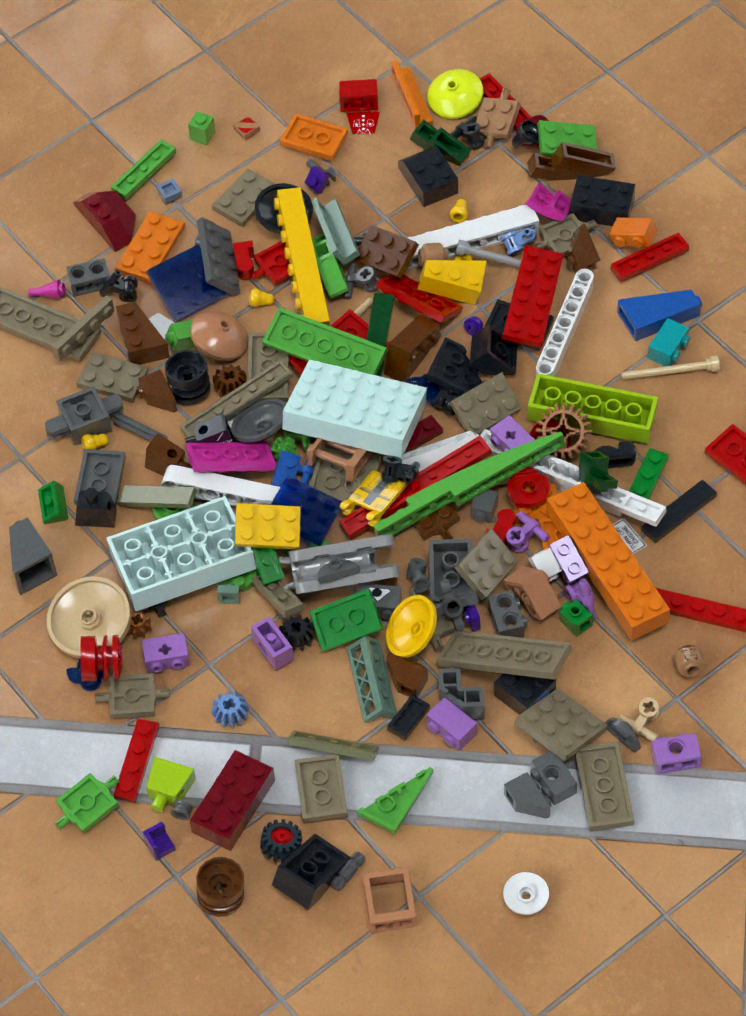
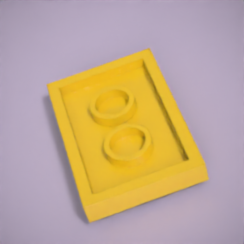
[235,503,300,550]

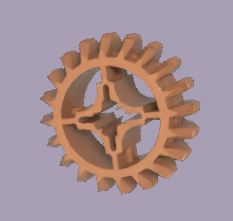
[536,403,593,459]

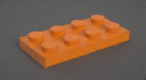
[115,211,185,284]

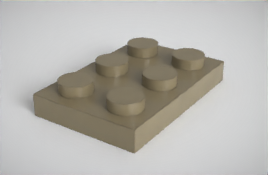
[212,168,275,227]
[76,352,148,403]
[449,372,522,434]
[454,529,518,600]
[295,754,348,823]

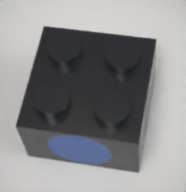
[494,673,556,715]

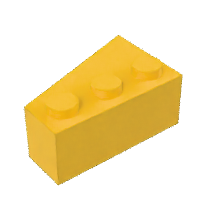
[418,260,486,305]

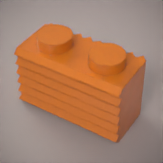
[609,217,657,248]

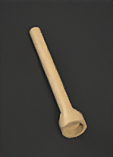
[621,355,720,380]

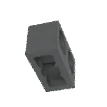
[66,258,110,297]
[488,590,527,638]

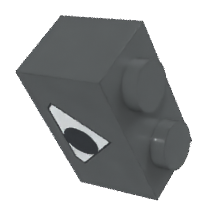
[357,583,402,620]

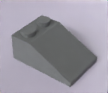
[429,539,473,601]

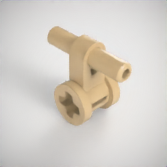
[617,697,660,741]

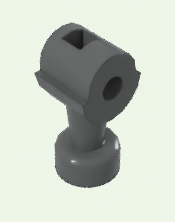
[406,558,430,592]

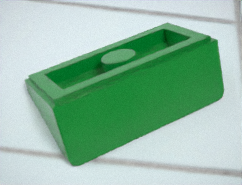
[38,480,68,524]

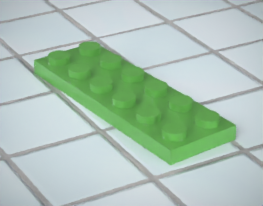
[262,307,388,375]

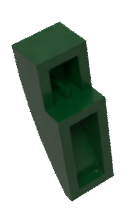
[410,119,471,164]

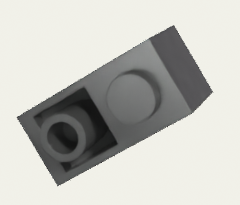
[504,772,552,819]

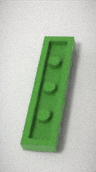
[111,139,176,200]

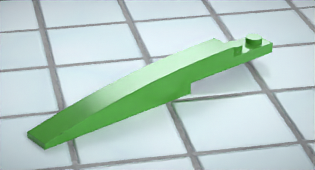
[373,432,565,536]

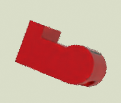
[233,240,254,280]
[484,509,516,545]

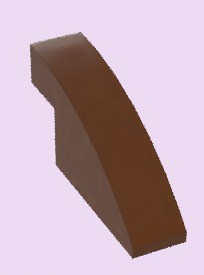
[527,142,616,180]

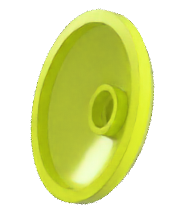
[427,69,484,119]

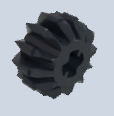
[279,614,315,652]

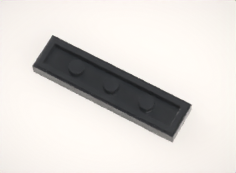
[641,479,717,543]

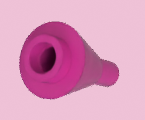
[28,279,66,299]

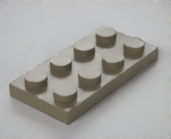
[247,333,289,403]
[575,742,634,831]

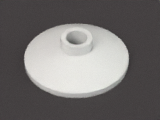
[503,872,549,915]

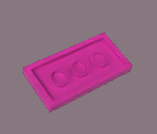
[186,442,276,473]

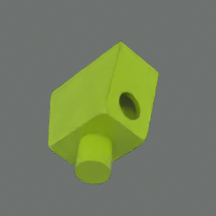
[147,757,196,813]

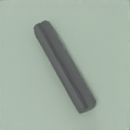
[113,413,168,442]

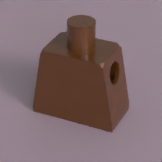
[145,433,192,476]

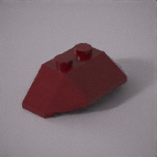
[73,191,136,252]

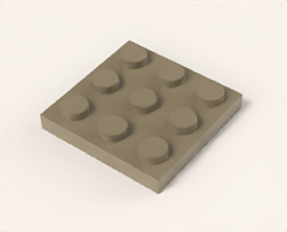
[307,445,382,508]
[514,688,608,761]

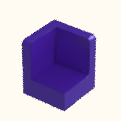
[143,822,176,861]

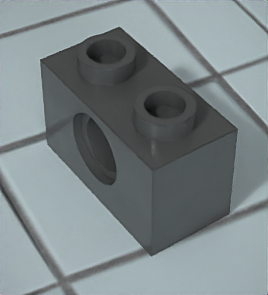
[530,751,577,805]

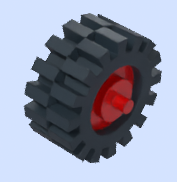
[260,819,302,863]

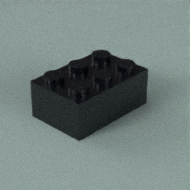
[570,175,635,226]

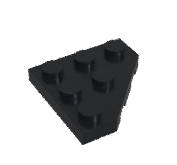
[425,337,485,396]

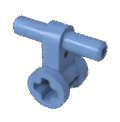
[500,228,537,257]

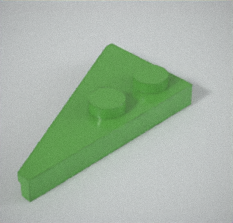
[357,767,433,834]

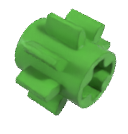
[272,436,298,459]

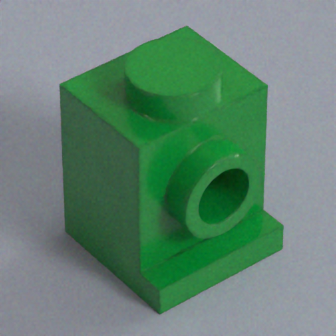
[560,599,593,637]

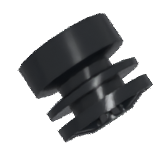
[165,350,211,405]

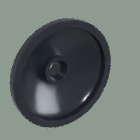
[254,183,313,234]

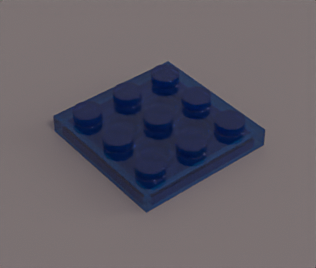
[146,244,228,323]
[271,475,342,546]

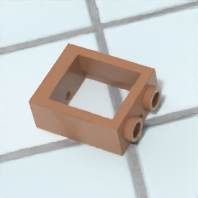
[363,867,417,933]

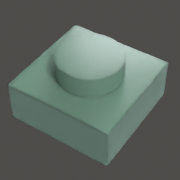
[217,584,241,604]

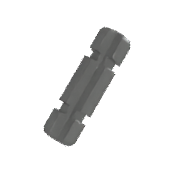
[331,851,365,891]

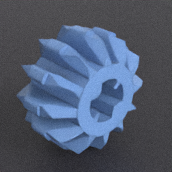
[211,690,249,729]

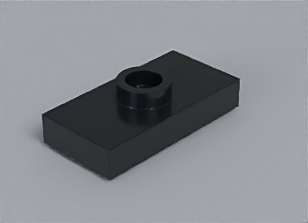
[387,694,430,741]

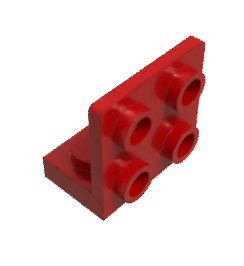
[339,79,378,112]

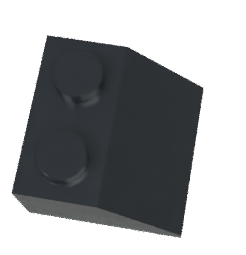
[470,324,517,376]

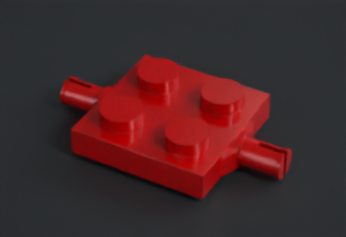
[250,241,292,286]

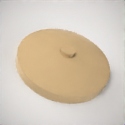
[47,576,132,659]

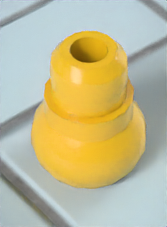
[450,199,468,223]
[249,288,274,307]
[81,433,108,450]

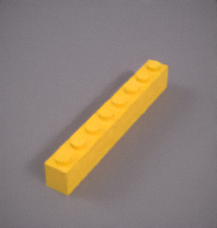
[274,187,330,326]

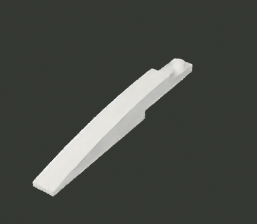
[480,429,667,527]

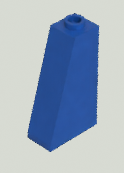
[617,289,702,341]

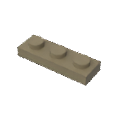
[252,575,304,618]

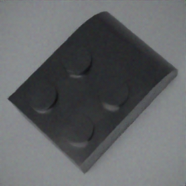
[398,146,458,207]

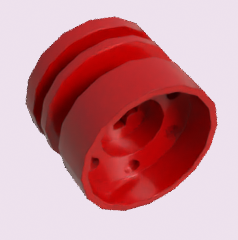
[80,635,123,681]

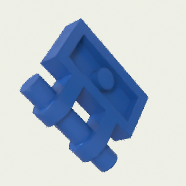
[270,450,314,495]

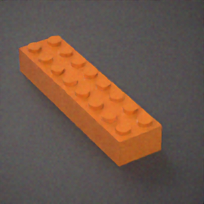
[546,482,670,641]

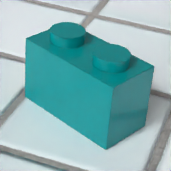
[648,318,690,366]

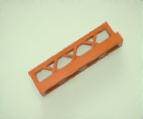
[391,60,433,129]

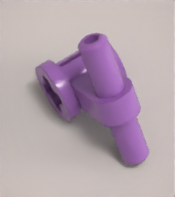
[506,511,550,553]
[564,578,597,618]

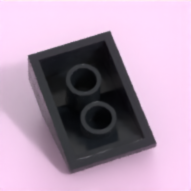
[272,834,351,910]

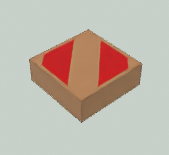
[233,115,260,140]

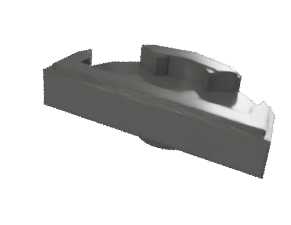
[318,559,360,584]
[605,717,641,753]

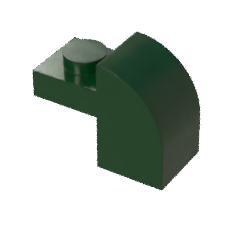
[579,451,618,492]

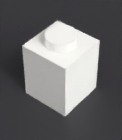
[528,548,562,582]

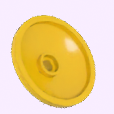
[386,595,437,658]

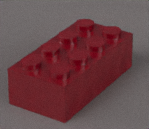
[190,750,275,851]

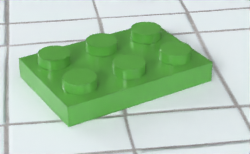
[537,120,597,156]

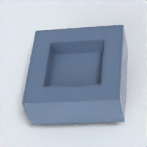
[156,179,182,204]

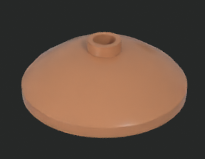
[190,311,249,361]

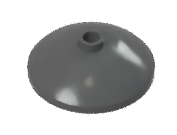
[231,398,286,443]

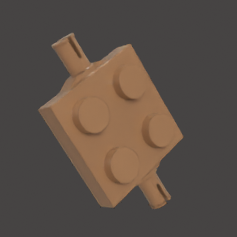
[476,88,521,149]

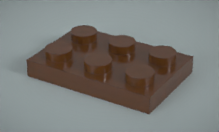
[353,225,419,279]

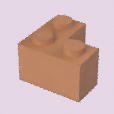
[503,566,561,620]

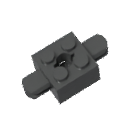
[45,386,124,445]

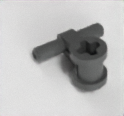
[344,263,379,299]

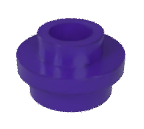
[464,316,483,335]

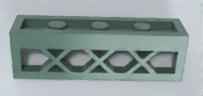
[311,198,360,265]
[347,636,397,723]

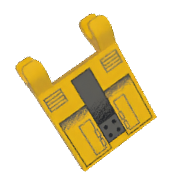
[340,470,406,527]

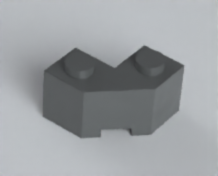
[438,668,485,719]

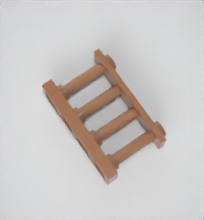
[307,438,375,482]

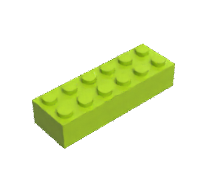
[528,373,658,444]

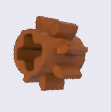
[127,611,152,639]

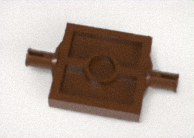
[404,503,460,541]

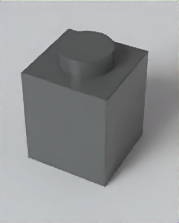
[471,489,498,524]

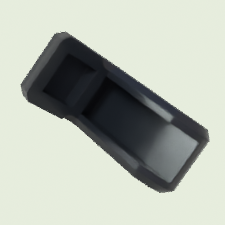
[595,441,636,474]

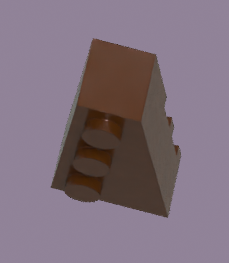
[116,302,170,365]
[384,314,441,383]

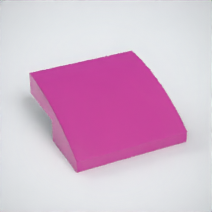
[525,183,571,221]

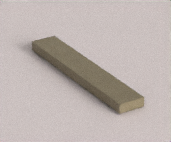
[180,359,293,437]

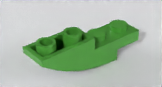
[312,233,349,299]

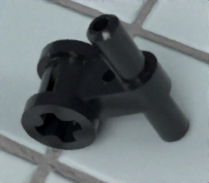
[450,115,485,149]
[99,270,138,302]
[381,456,420,484]

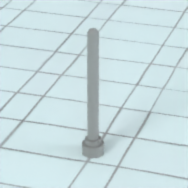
[455,239,521,268]

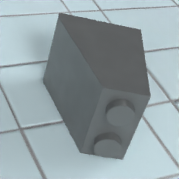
[9,517,57,595]

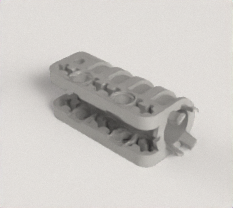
[278,534,400,594]

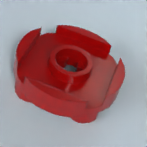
[508,469,550,509]

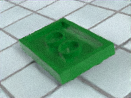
[310,589,384,652]

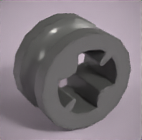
[171,800,193,820]

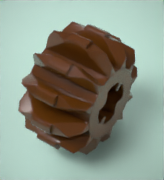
[213,364,247,397]

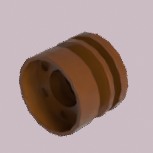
[196,857,244,917]

